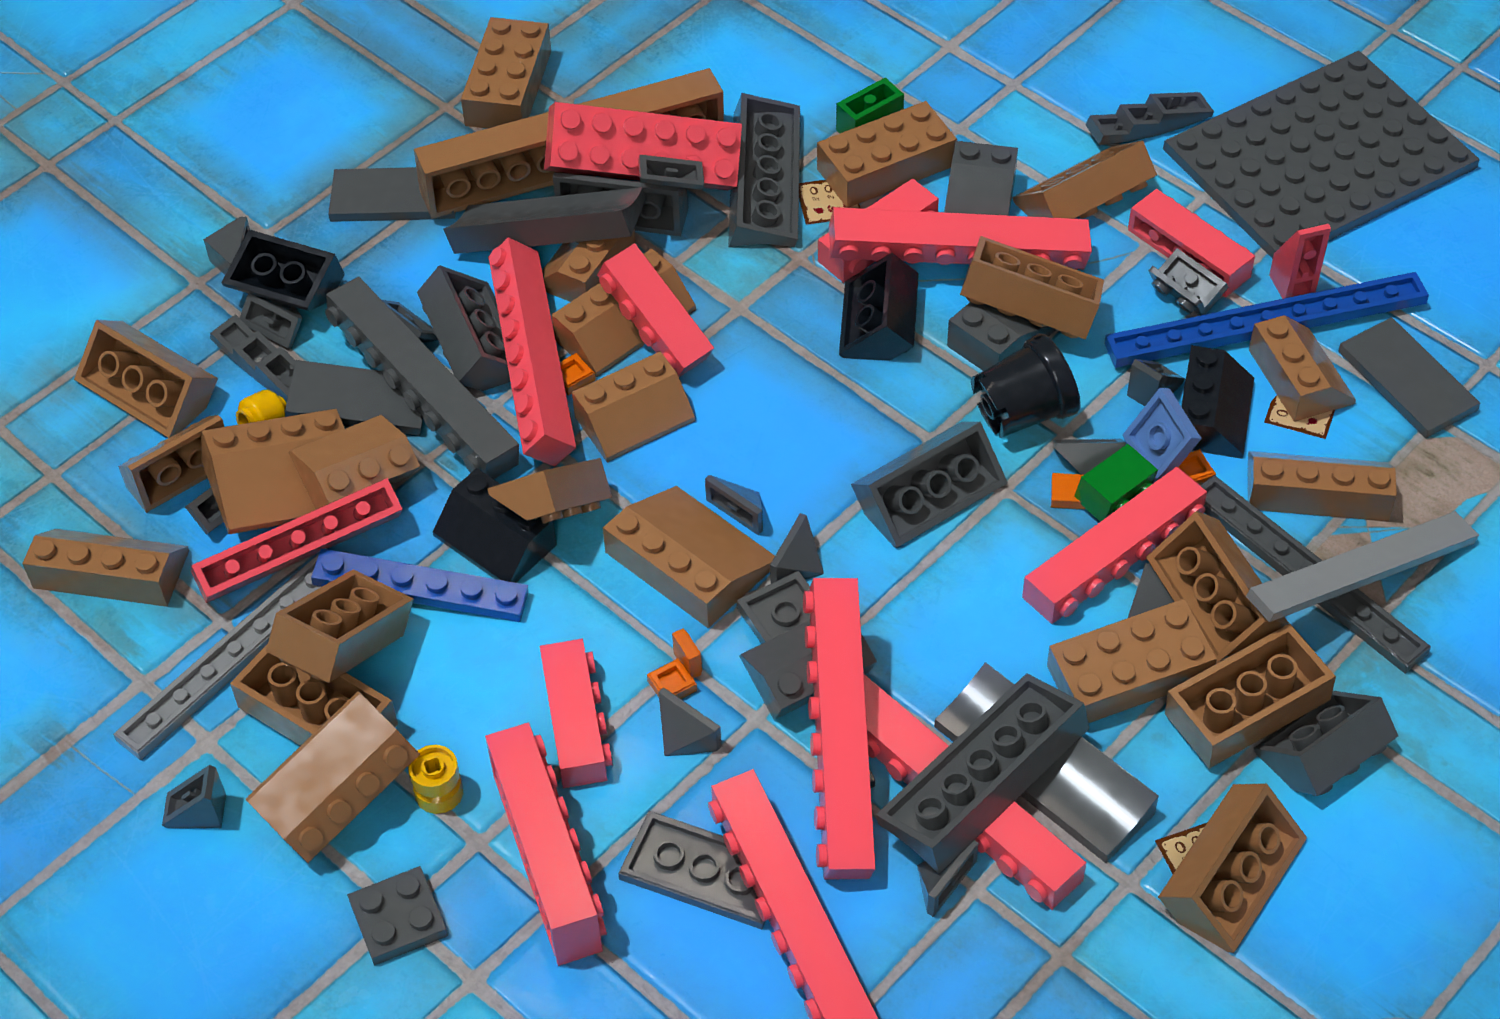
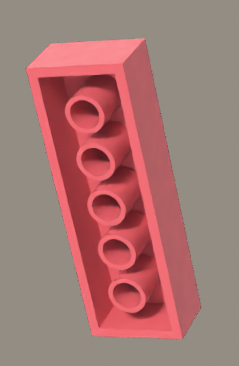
[544,102,742,191]
[485,722,607,966]

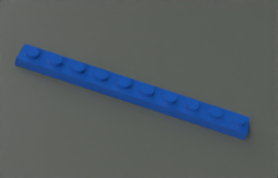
[1104,272,1429,368]

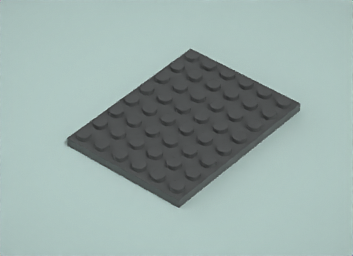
[1163,51,1480,259]

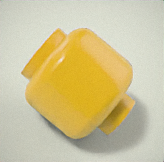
[236,390,287,425]

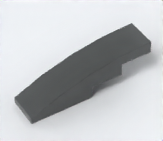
[1085,92,1214,145]
[210,314,296,403]

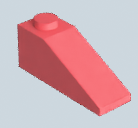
[1269,224,1331,299]

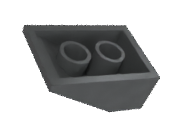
[944,141,1018,216]
[947,302,1057,371]

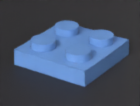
[1122,388,1202,483]

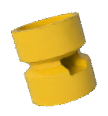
[408,744,463,814]

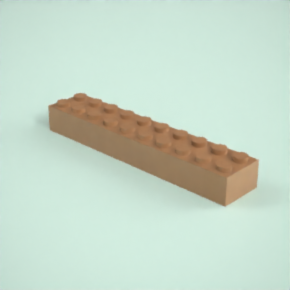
[414,68,724,219]

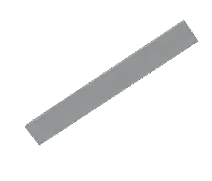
[1246,511,1479,622]
[113,548,326,761]

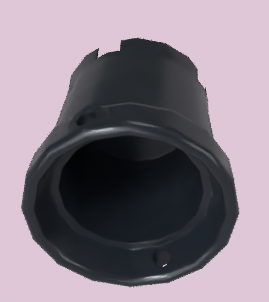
[971,333,1081,438]

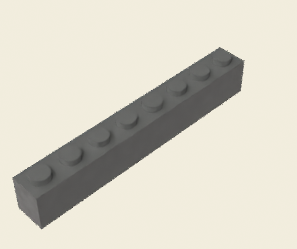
[325,277,519,479]

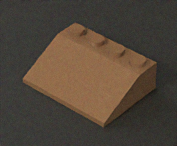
[201,409,345,534]
[603,486,775,628]

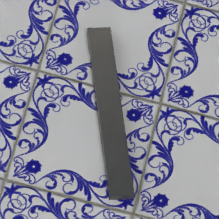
[1201,475,1431,674]

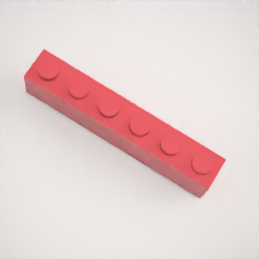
[1022,467,1207,624]
[191,478,403,603]

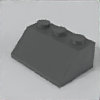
[739,621,877,720]
[1254,691,1398,796]

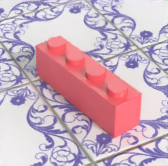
[818,178,939,283]
[1128,188,1255,298]
[597,243,714,377]
[540,638,613,789]

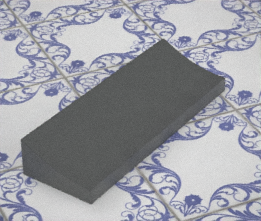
[728,93,800,247]
[443,187,646,254]
[934,662,1159,863]
[876,673,1089,874]

